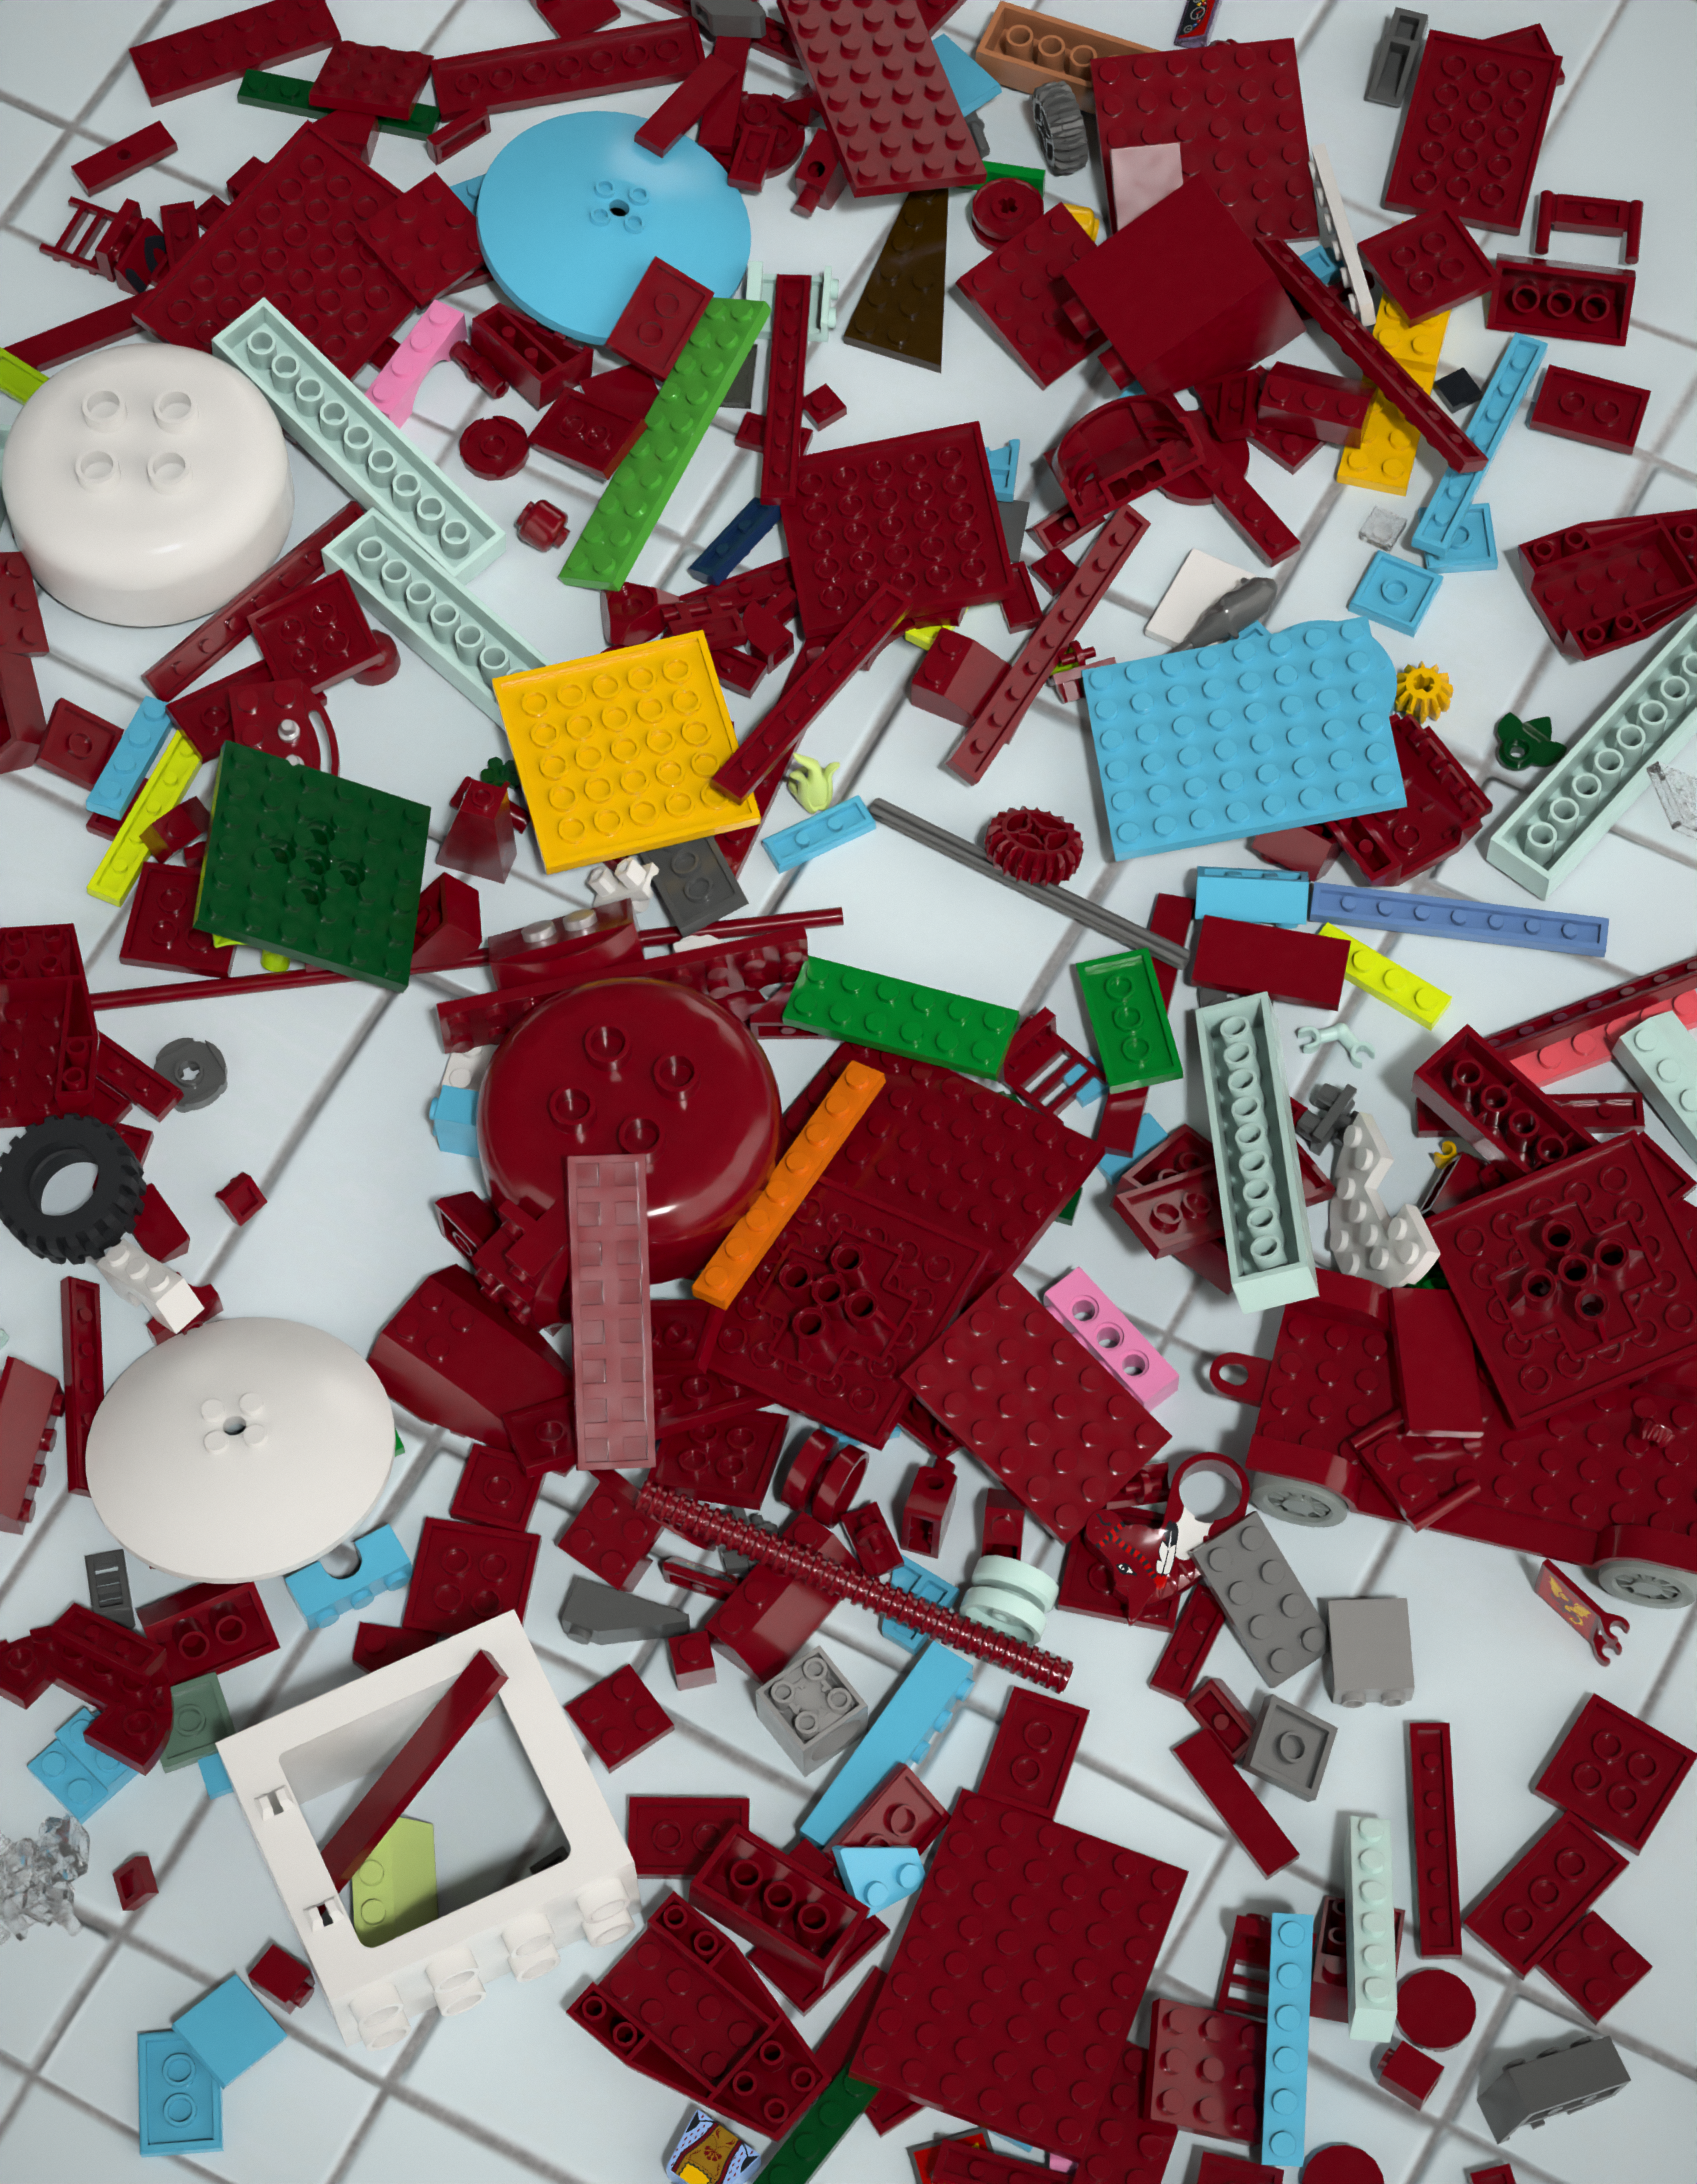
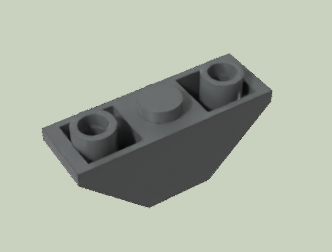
[691,0,766,38]

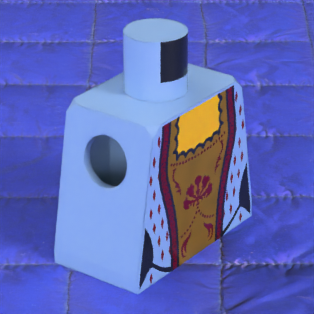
[666,2109,762,2184]

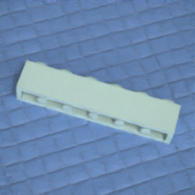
[1344,1816,1397,2043]

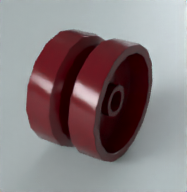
[781,1429,869,1529]

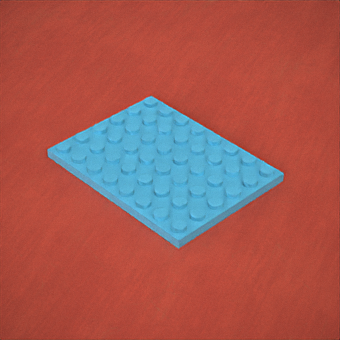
[1081,616,1407,862]

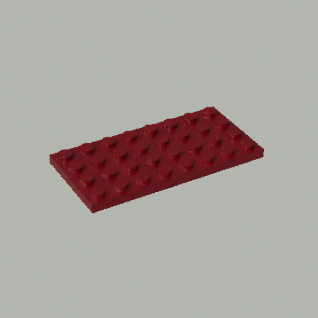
[776,0,987,198]

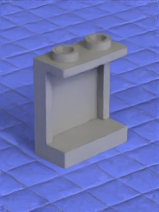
[1325,1598,1415,1708]

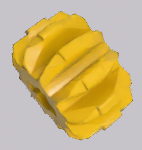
[1395,661,1453,724]

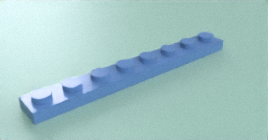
[1310,882,1609,957]

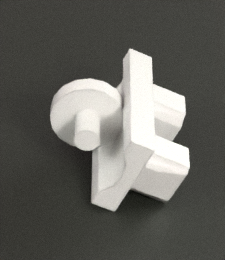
[588,857,659,914]

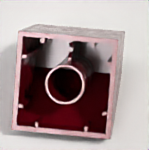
[1061,172,1307,395]

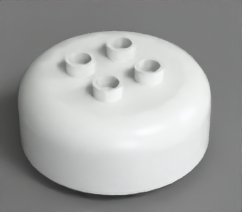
[1,343,295,627]

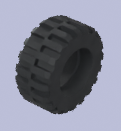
[0,1113,146,1265]

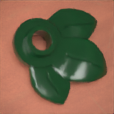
[1497,712,1567,771]

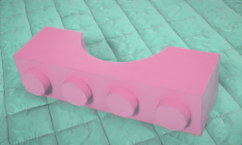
[364,299,468,429]

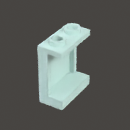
[746,261,839,342]

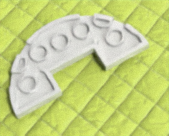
[1330,1111,1441,1290]

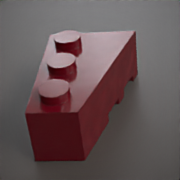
[471,302,594,410]

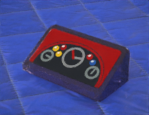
[1174,0,1223,49]

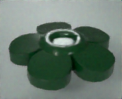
[480,757,520,789]

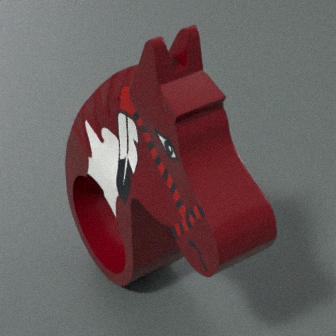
[1084,1452,1250,1626]

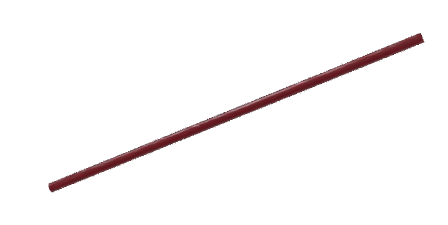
[90,907,844,1012]

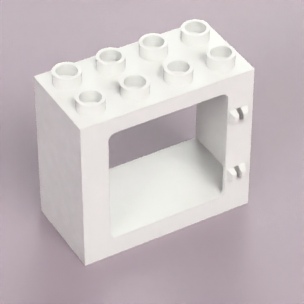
[215,1609,643,2051]

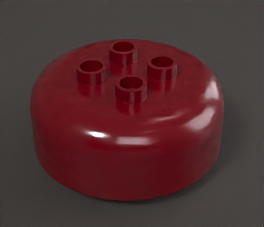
[475,976,784,1285]

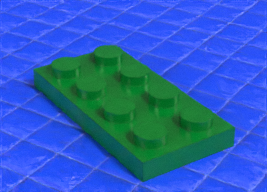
[1076,947,1183,1095]

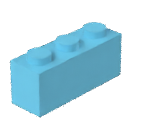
[1195,866,1309,929]

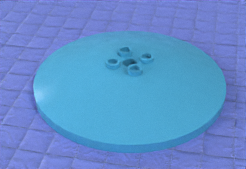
[476,111,751,346]

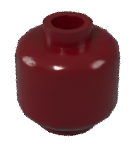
[516,499,571,552]

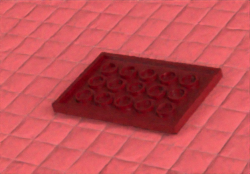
[1384,29,1563,236]
[897,1270,1173,1547]

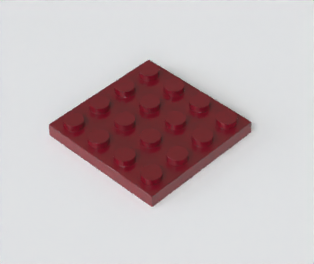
[955,202,1109,391]

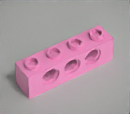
[1043,1267,1179,1412]

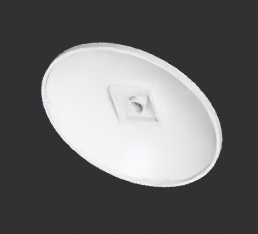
[85,1317,396,1584]

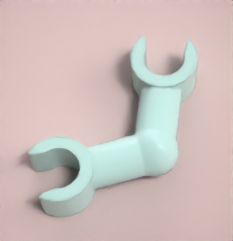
[1298,1023,1375,1069]

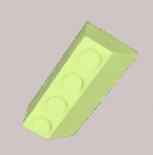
[352,1817,439,1948]

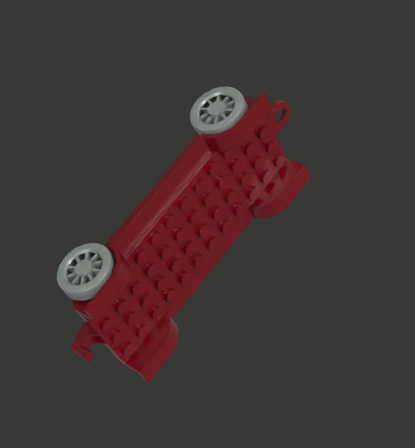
[1209,1267,1697,1609]

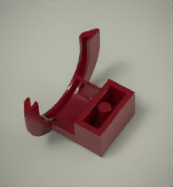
[557,1469,716,1593]

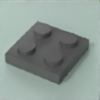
[1242,1694,1338,1802]

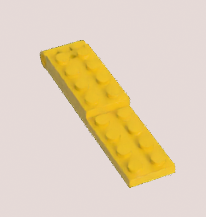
[1337,221,1452,497]

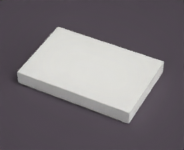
[1145,548,1257,648]

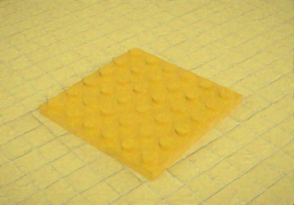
[492,630,761,875]

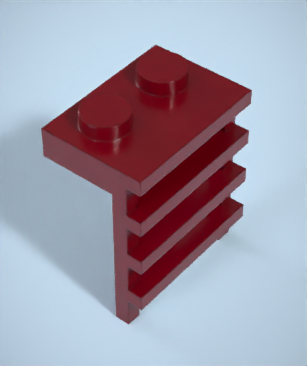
[39,196,144,283]
[997,1007,1107,1125]
[1216,1913,1317,2020]

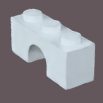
[96,1239,205,1334]

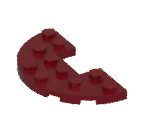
[0,1625,174,1776]

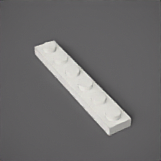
[1308,143,1376,327]

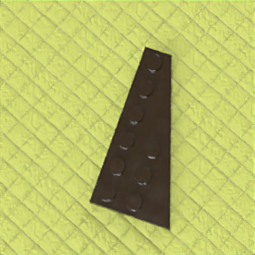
[844,187,949,374]

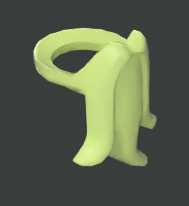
[788,752,840,814]

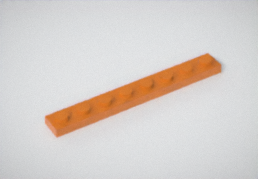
[691,1060,886,1310]

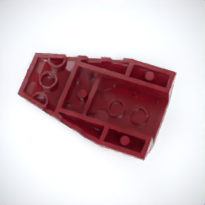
[367,1264,576,1477]

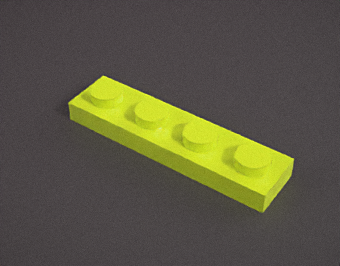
[1318,922,1452,1031]

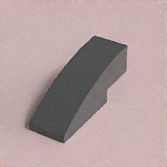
[1367,7,1428,107]

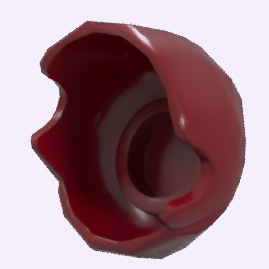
[352,629,401,686]

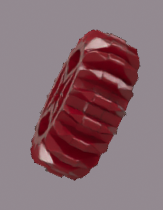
[984,806,1084,887]

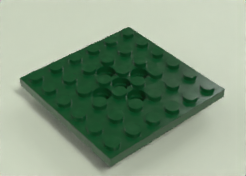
[193,740,431,993]

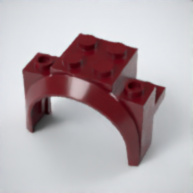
[1043,388,1207,527]
[472,1198,571,1337]

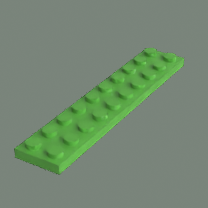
[558,297,772,592]

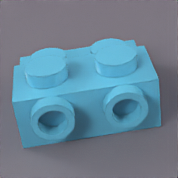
[27,1707,139,1825]

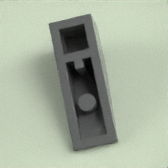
[561,1577,690,1645]

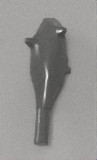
[1166,577,1278,654]

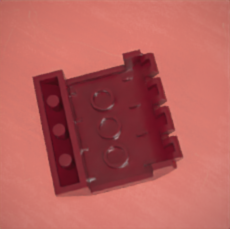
[1324,713,1488,886]

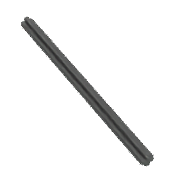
[869,798,1191,970]

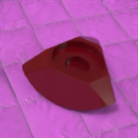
[601,582,679,646]

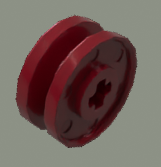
[972,178,1044,252]

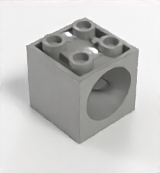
[755,1645,868,1777]

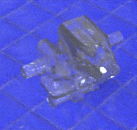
[0,1812,90,1945]

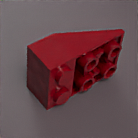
[1310,1895,1405,2023]

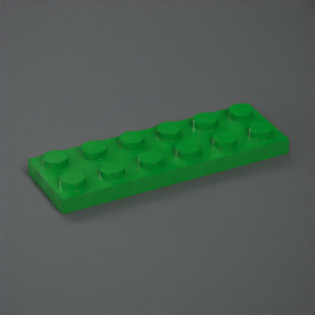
[782,955,1020,1081]

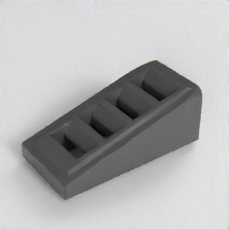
[85,1549,136,1629]

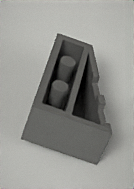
[1477,2036,1631,2144]

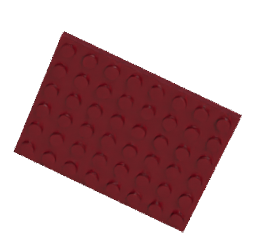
[132,119,418,445]
[782,1041,1106,1314]
[848,1788,1189,2164]

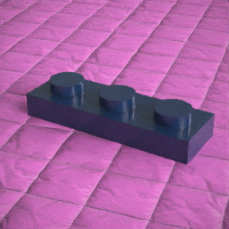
[688,497,782,586]

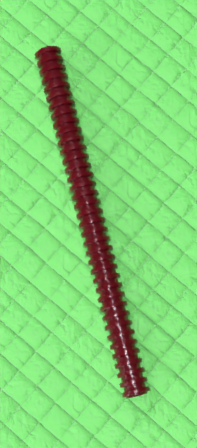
[634,1478,1074,1694]

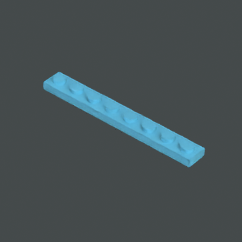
[1411,332,1548,558]

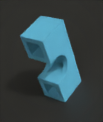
[285,1524,414,1631]

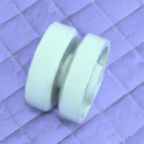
[960,1555,1059,1645]

